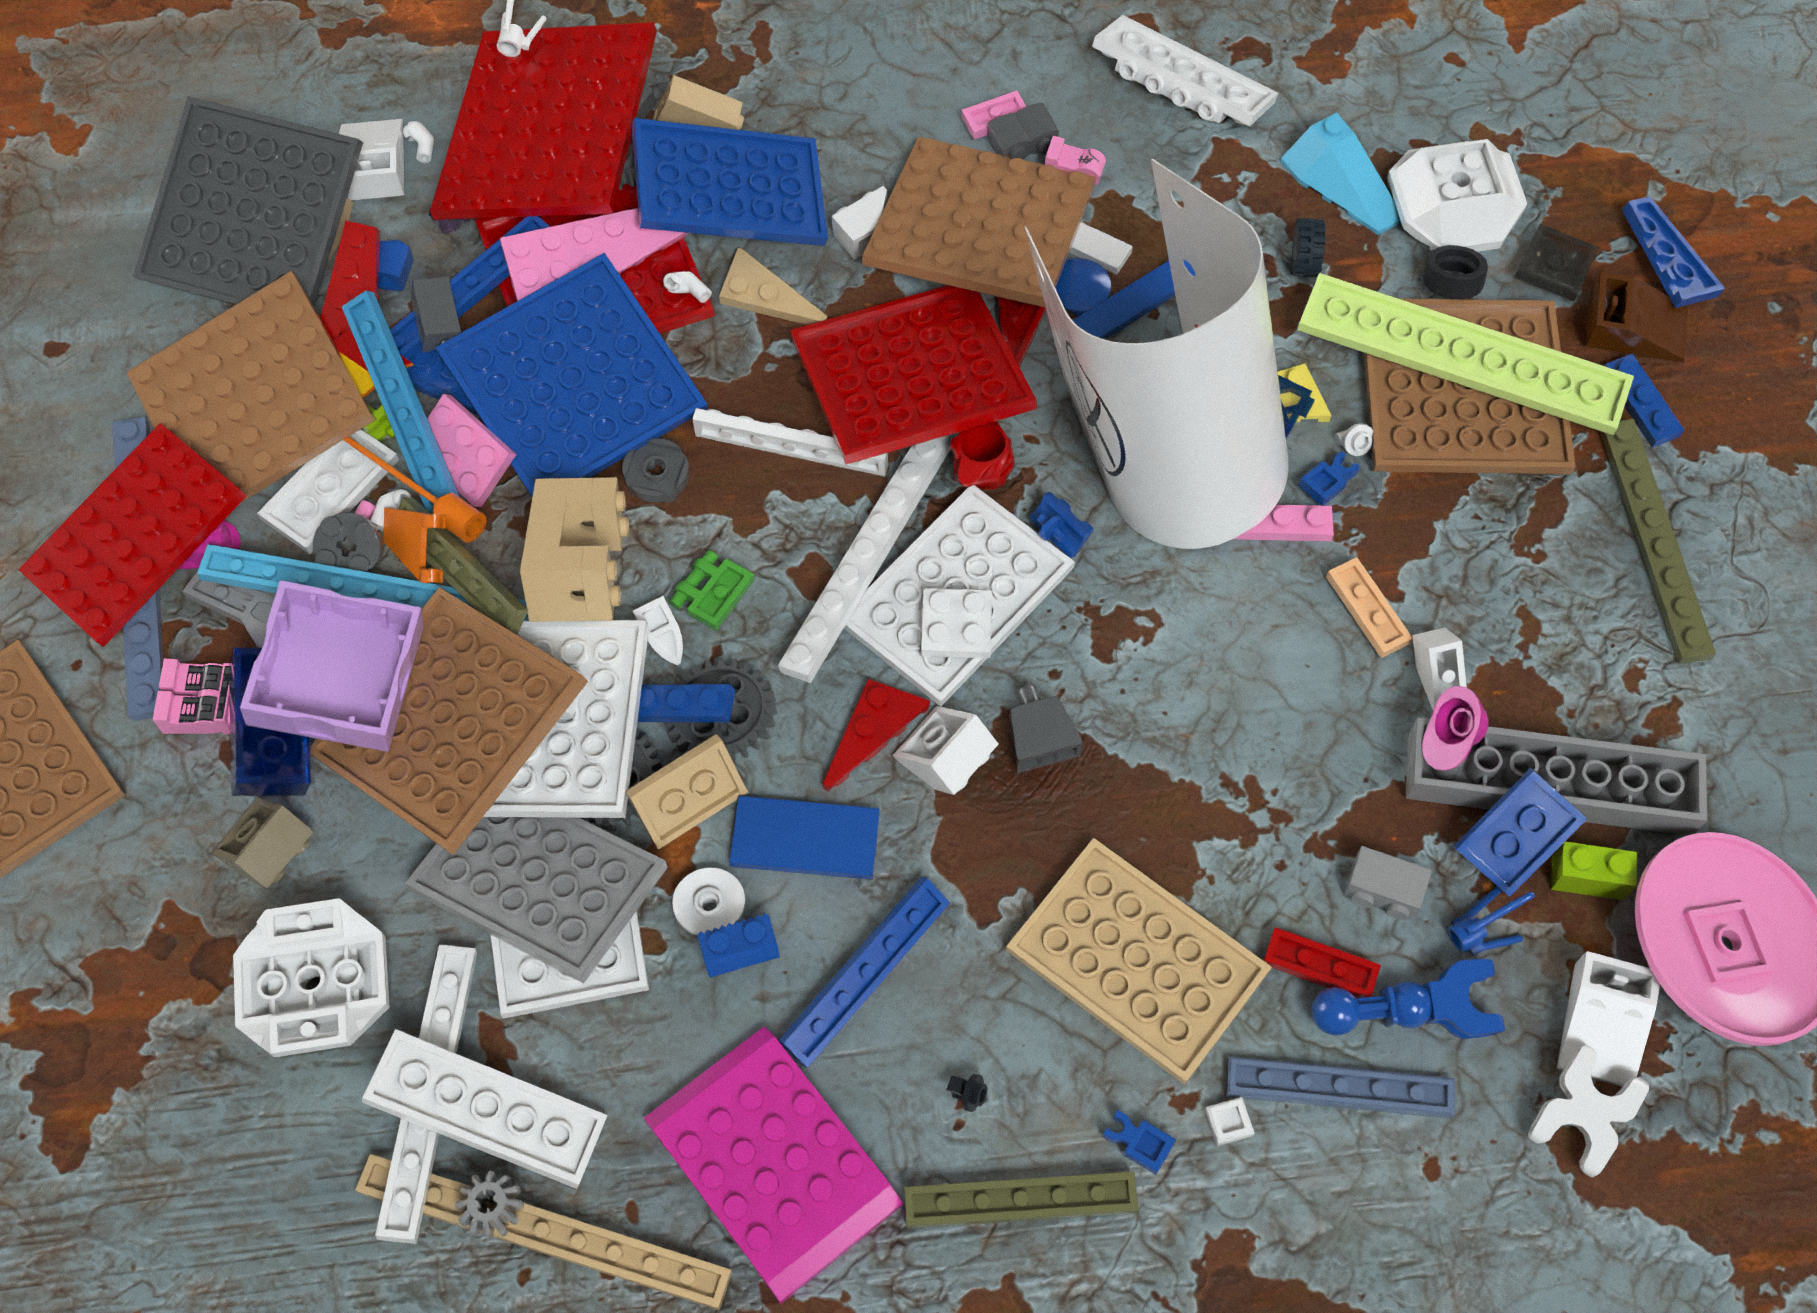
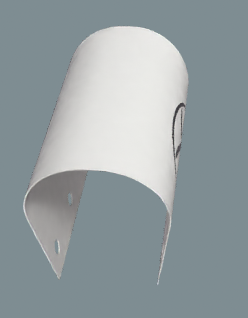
[1025,159,1289,549]

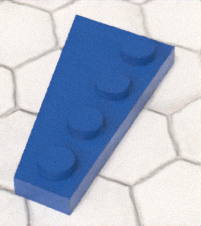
[1622,196,1725,308]

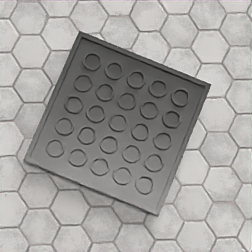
[133,96,363,306]

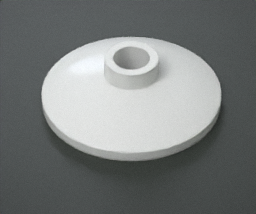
[672,868,745,935]

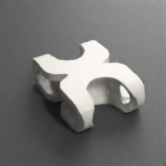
[1528,1044,1649,1178]

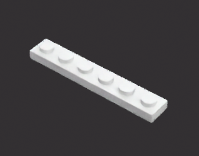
[693,408,888,477]

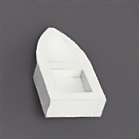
[633,596,683,665]

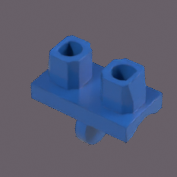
[1029,492,1094,558]

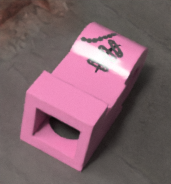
[1045,136,1106,185]

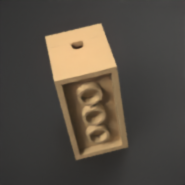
[520,477,629,622]

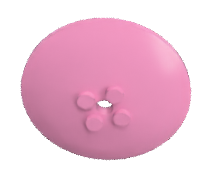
[1635,832,1817,1046]

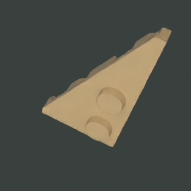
[719,248,828,325]

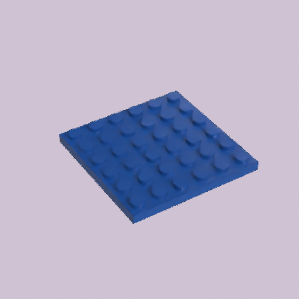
[435,253,708,498]

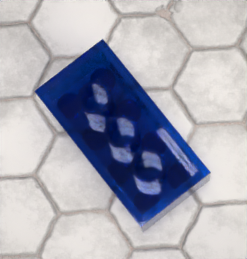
[229,647,311,796]

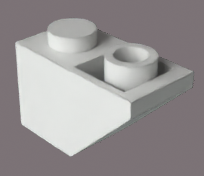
[832,186,887,260]

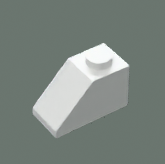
[1412,627,1466,711]

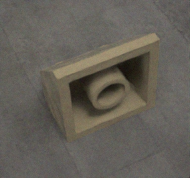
[211,797,314,889]

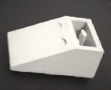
[339,119,405,200]
[1557,951,1660,1087]

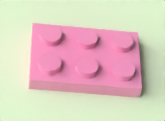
[427,394,517,507]

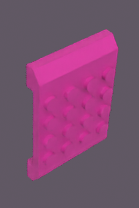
[643,1026,903,1304]

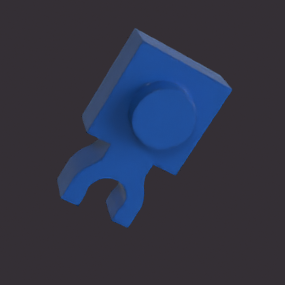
[1298,451,1360,506]
[1102,1109,1176,1175]

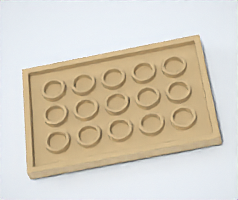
[1006,838,1272,1085]

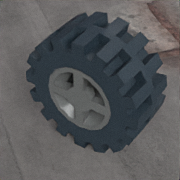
[1291,218,1326,277]

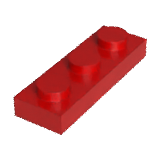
[1263,927,1381,998]

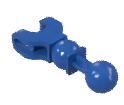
[1312,959,1506,1039]

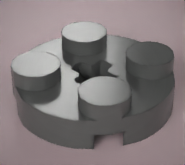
[622,438,690,503]
[313,512,383,572]

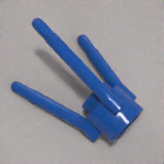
[1448,886,1535,956]

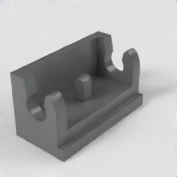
[411,277,461,353]

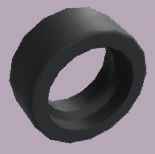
[1423,245,1488,300]

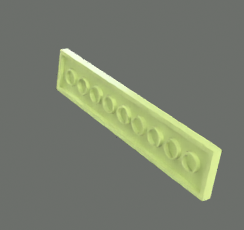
[1297,273,1634,435]

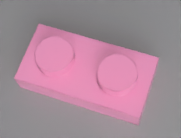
[961,91,1026,140]

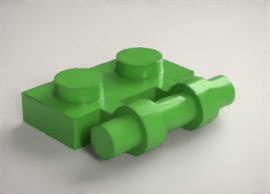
[669,550,755,631]

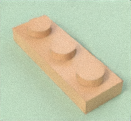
[1326,557,1413,658]

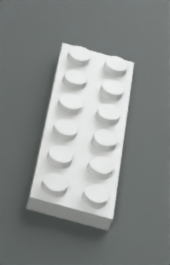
[362,1029,607,1189]

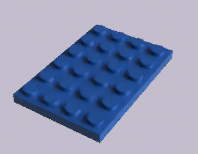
[632,118,828,246]

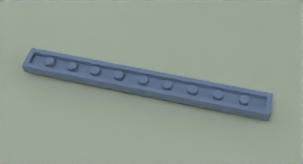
[112,417,164,721]

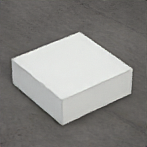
[1205,1097,1254,1146]

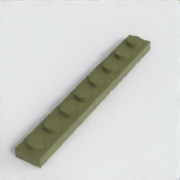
[1599,419,1716,664]

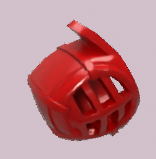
[949,421,1015,489]

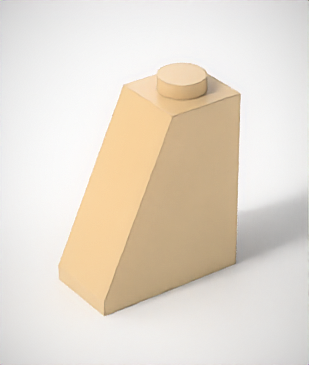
[652,75,744,130]

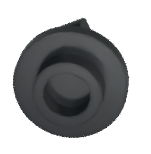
[946,1074,987,1112]

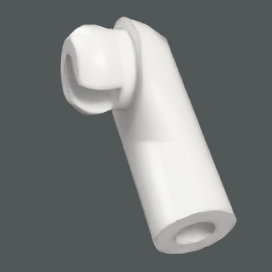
[403,121,434,163]
[370,489,411,532]

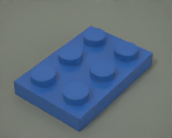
[1454,768,1587,897]

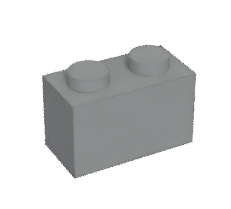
[1343,846,1432,920]

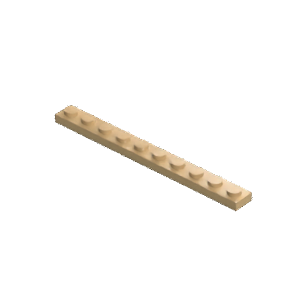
[355,1154,732,1311]

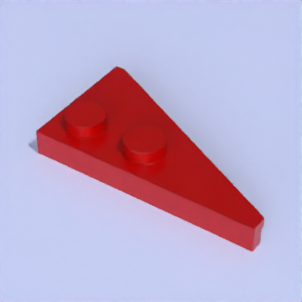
[997,296,1046,367]
[823,679,930,792]

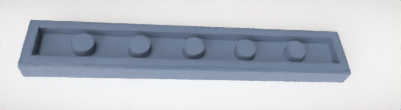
[1226,1057,1455,1119]

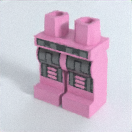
[153,658,251,735]

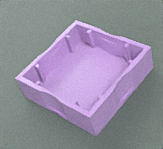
[240,580,424,752]

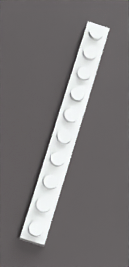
[778,431,961,683]

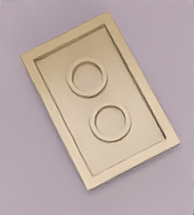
[625,734,748,850]

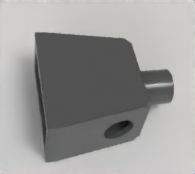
[1009,685,1083,773]

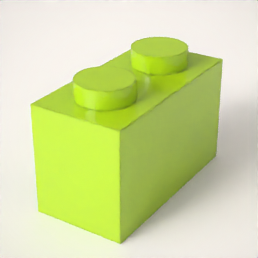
[1551,842,1637,900]

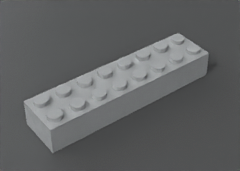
[1406,717,1707,835]

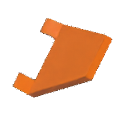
[383,508,446,583]

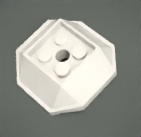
[1387,139,1527,252]
[233,898,390,1057]

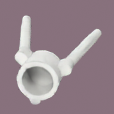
[497,0,546,57]

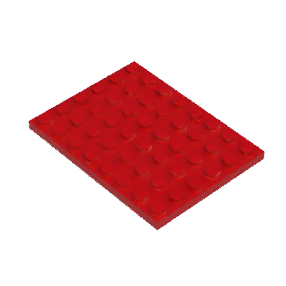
[430,22,657,220]

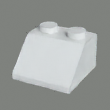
[892,706,998,795]

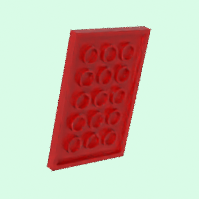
[18,423,247,647]

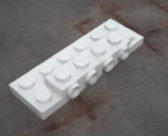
[1092,15,1278,127]

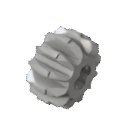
[455,1171,524,1240]

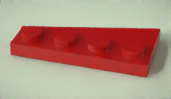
[320,220,380,340]

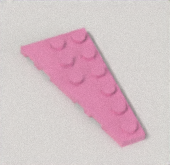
[500,208,690,301]

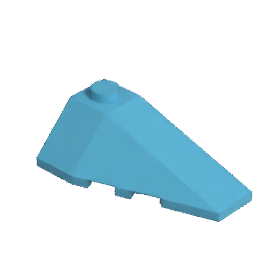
[1281,113,1401,235]

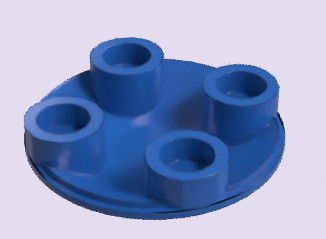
[1056,258,1111,316]

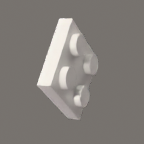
[921,588,992,658]

